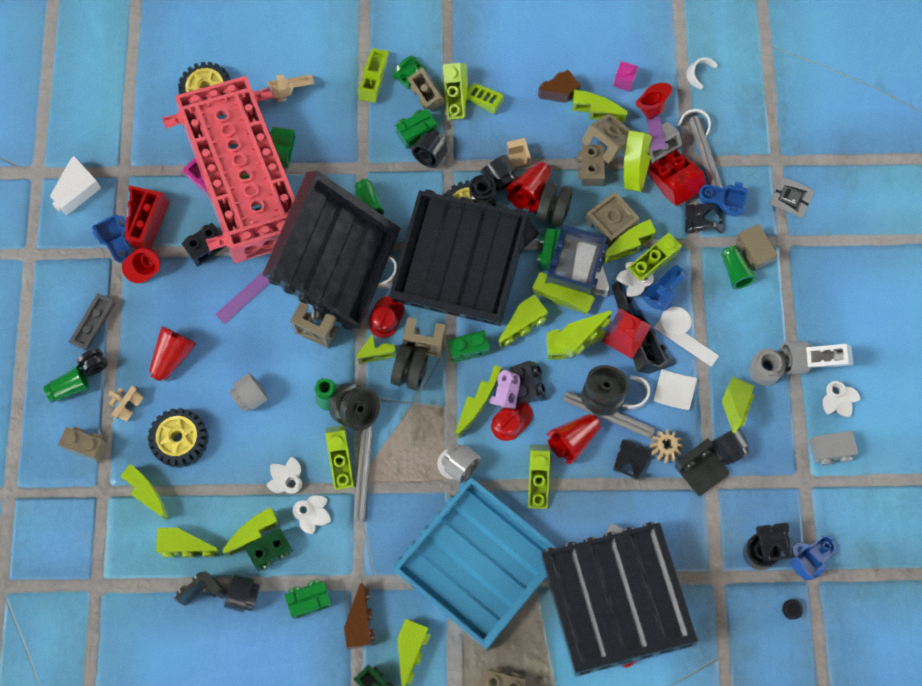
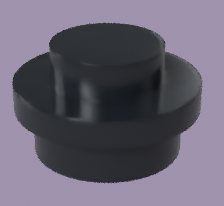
[782,599,803,620]

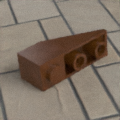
[344,583,375,650]

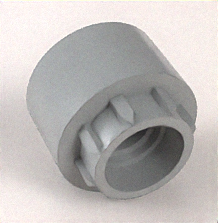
[779,340,814,375]
[749,349,786,386]
[230,372,269,411]
[442,444,481,483]

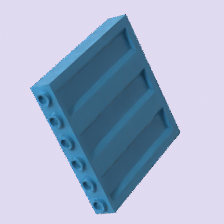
[393,478,557,651]

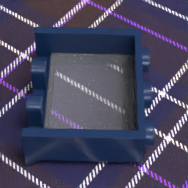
[545,225,608,295]

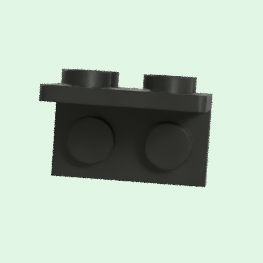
[674,438,729,497]
[174,570,227,606]

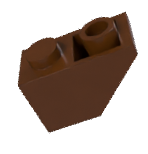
[538,69,581,103]

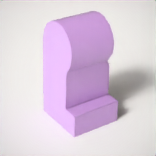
[489,370,520,409]

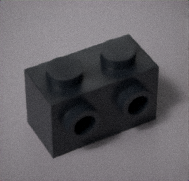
[181,223,227,266]

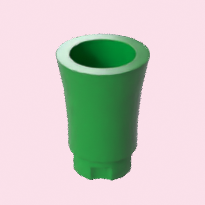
[355,179,385,215]
[721,245,757,289]
[43,365,90,403]
[315,378,338,410]

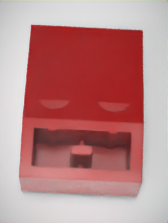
[647,149,706,207]

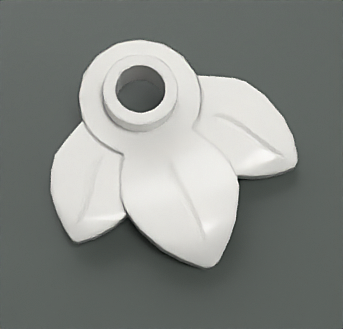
[616,262,654,297]
[822,381,861,417]
[266,457,302,494]
[293,495,331,534]

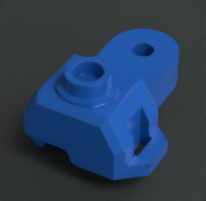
[699,182,748,217]
[92,214,131,263]
[642,265,686,311]
[790,535,836,580]

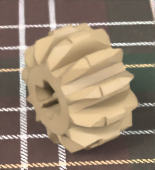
[649,429,684,463]

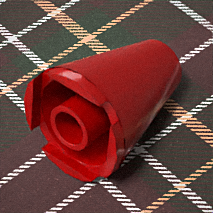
[506,162,552,213]
[149,326,196,382]
[546,414,601,464]

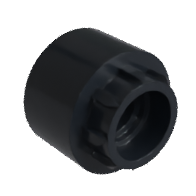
[411,131,448,168]
[480,155,517,192]
[711,427,749,465]
[743,534,782,570]
[224,573,260,613]

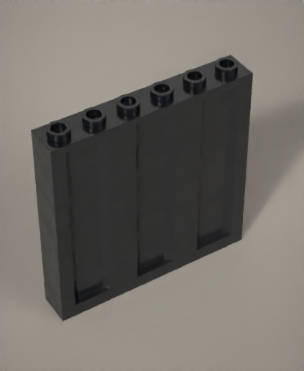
[262,171,401,330]
[389,189,530,327]
[541,522,698,677]

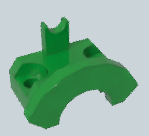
[392,55,427,89]

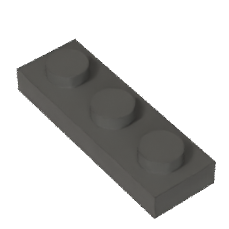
[69,293,116,351]

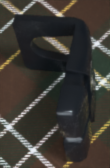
[685,203,724,234]
[613,439,651,481]
[755,522,796,561]

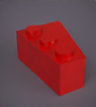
[125,185,170,249]

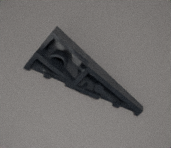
[611,282,676,374]

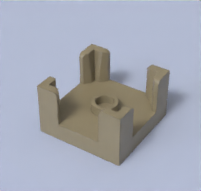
[581,113,631,164]
[585,191,640,248]
[290,302,339,349]
[403,317,447,358]

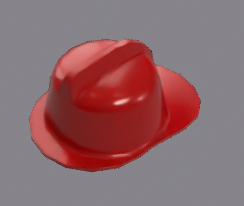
[636,83,672,120]
[122,247,161,283]
[368,296,404,338]
[491,403,533,441]

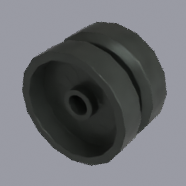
[536,181,573,228]
[391,344,429,391]
[581,365,629,416]
[329,382,380,431]

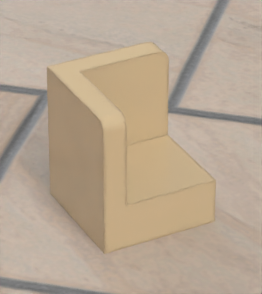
[507,138,531,169]

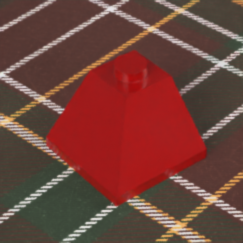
[601,308,651,359]

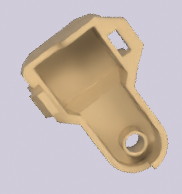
[267,75,314,102]

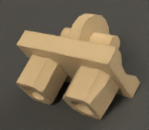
[108,386,143,422]

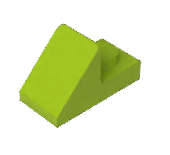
[357,334,396,364]

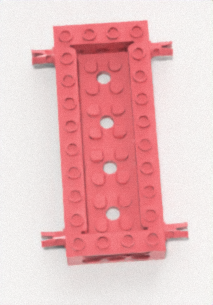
[162,76,295,264]

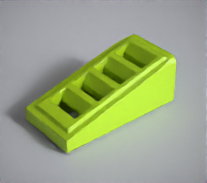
[467,82,504,115]

